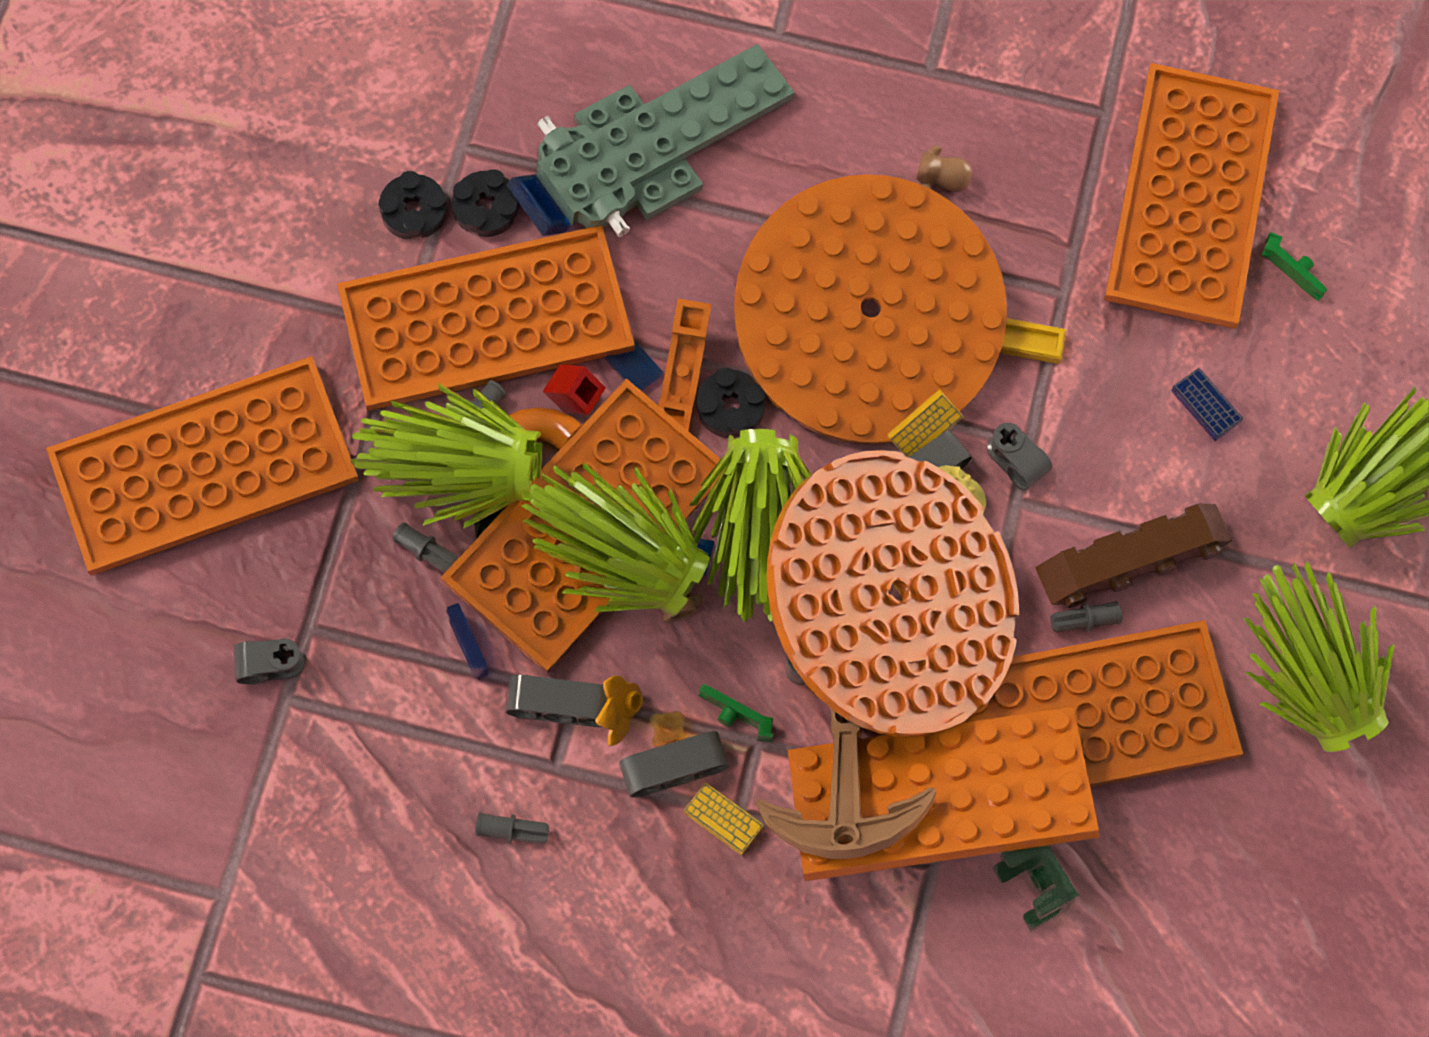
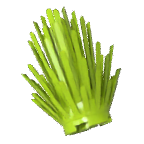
[350,383,542,529]
[1305,386,1429,549]
[690,429,811,622]
[521,462,710,616]
[1243,561,1394,752]

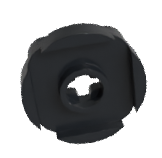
[452,169,519,237]
[378,171,446,239]
[697,367,765,438]

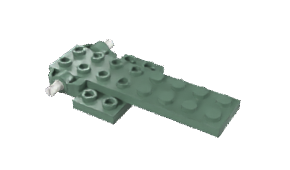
[536,44,795,237]

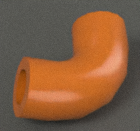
[509,407,583,450]

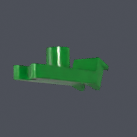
[1262,232,1327,301]
[698,684,773,743]

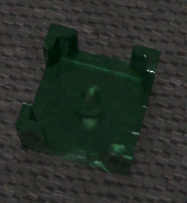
[992,845,1079,932]

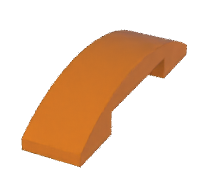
[658,298,712,431]

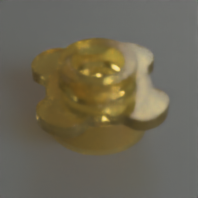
[650,711,687,747]

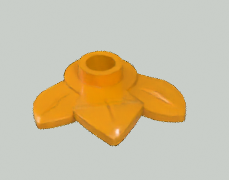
[595,675,643,746]

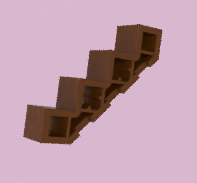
[1035,503,1233,608]

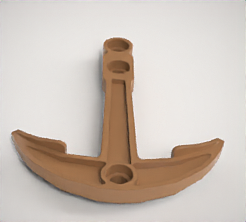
[756,710,937,859]

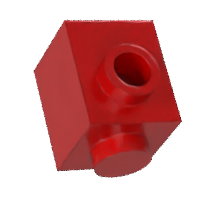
[542,364,606,415]

